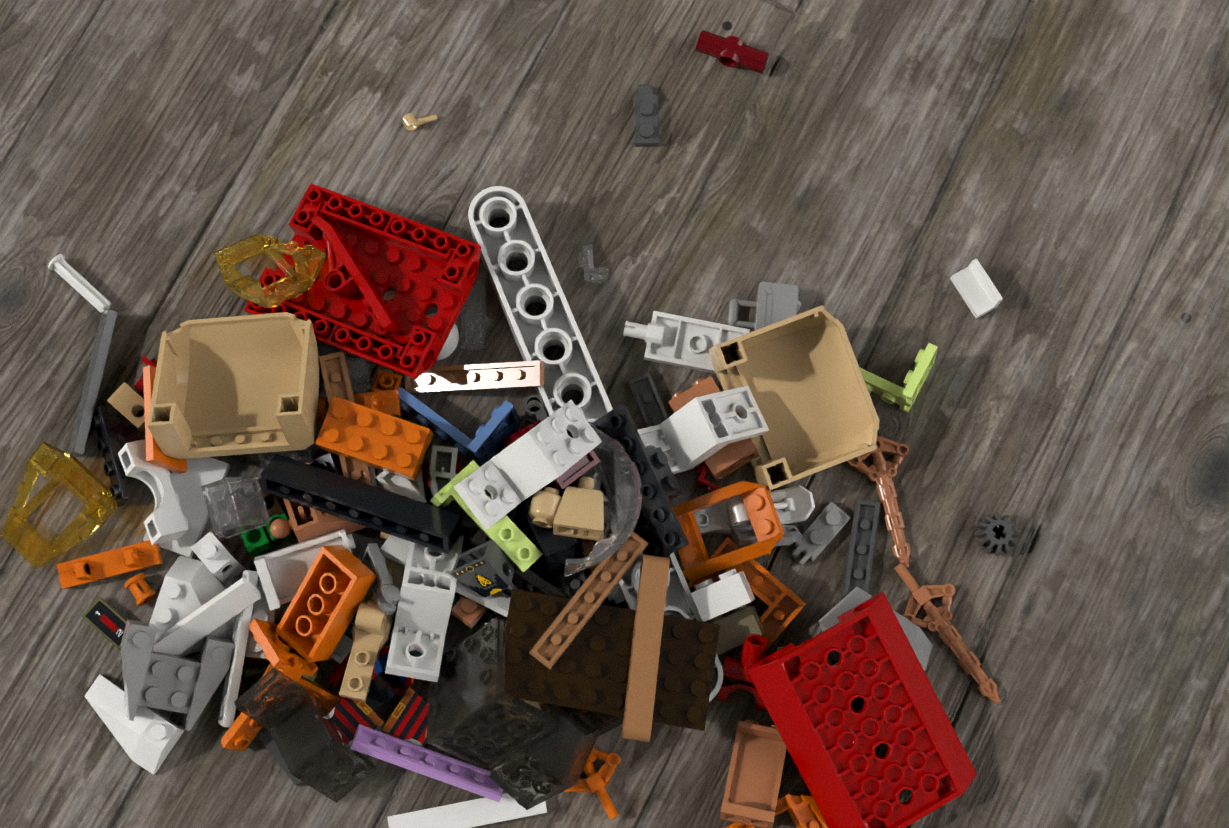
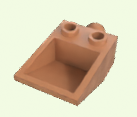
[270,498,366,543]

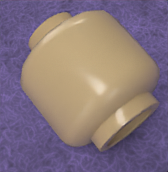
[528,487,562,528]

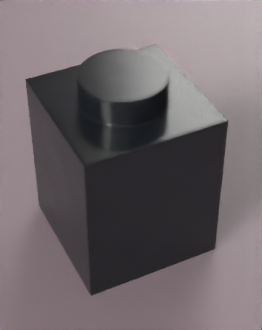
[365,669,406,711]

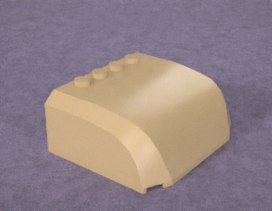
[708,305,880,490]
[147,312,320,459]

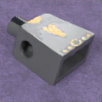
[451,539,517,598]

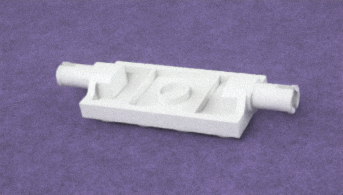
[623,311,750,374]

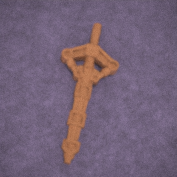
[846,435,911,568]
[894,563,1001,704]

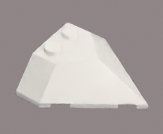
[150,556,236,656]

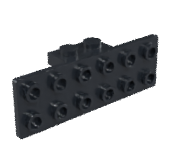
[590,404,689,557]

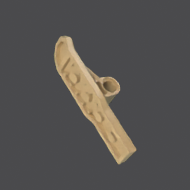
[339,557,405,702]

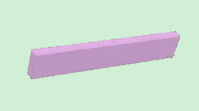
[350,724,506,802]

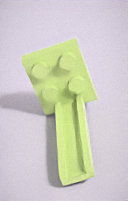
[859,343,938,413]
[430,460,543,573]

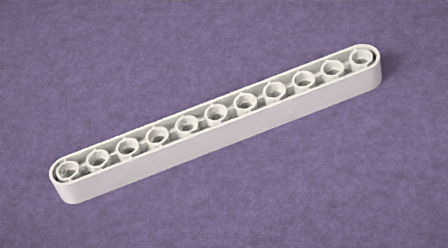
[468,186,723,703]

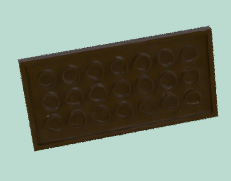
[493,589,720,731]

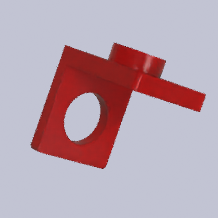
[696,461,720,492]

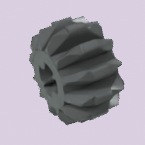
[975,512,1019,556]

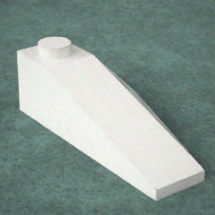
[85,674,185,775]

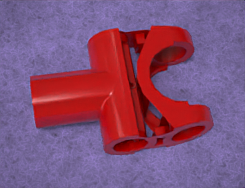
[718,634,768,711]

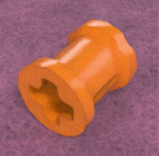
[124,573,158,607]

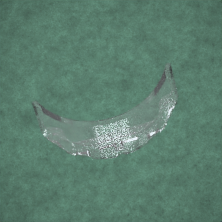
[564,422,642,577]

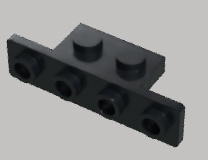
[91,406,139,507]

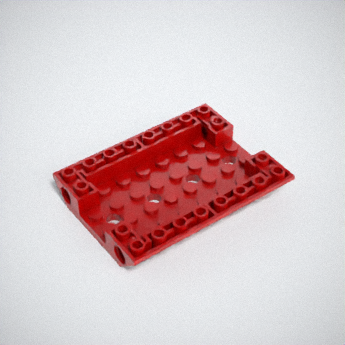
[244,183,481,379]
[746,592,977,828]

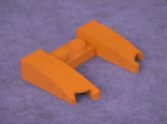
[687,537,807,649]

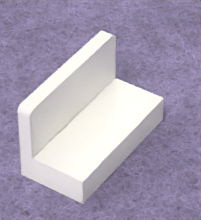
[950,259,1003,319]

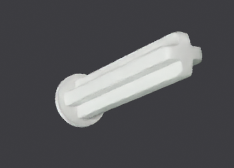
[48,254,111,313]

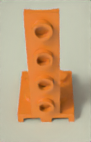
[221,618,318,752]

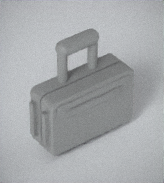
[728,282,801,331]

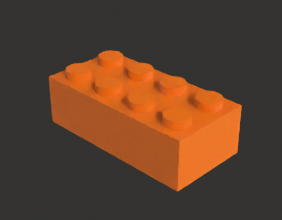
[315,396,433,482]
[275,545,377,663]

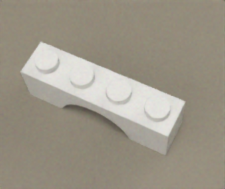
[118,439,189,545]

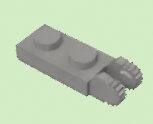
[361,543,401,615]

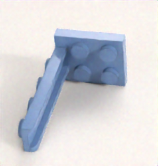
[397,388,521,466]

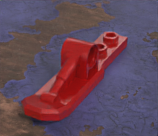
[311,215,401,335]

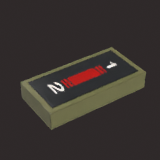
[82,597,127,650]

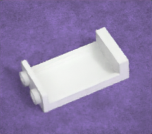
[254,528,361,611]

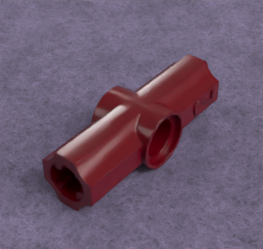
[695,30,769,74]

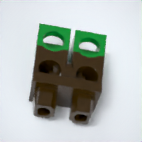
[229,478,296,557]

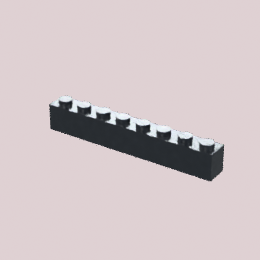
[261,454,462,554]

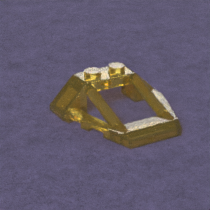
[213,234,326,308]
[1,442,116,568]

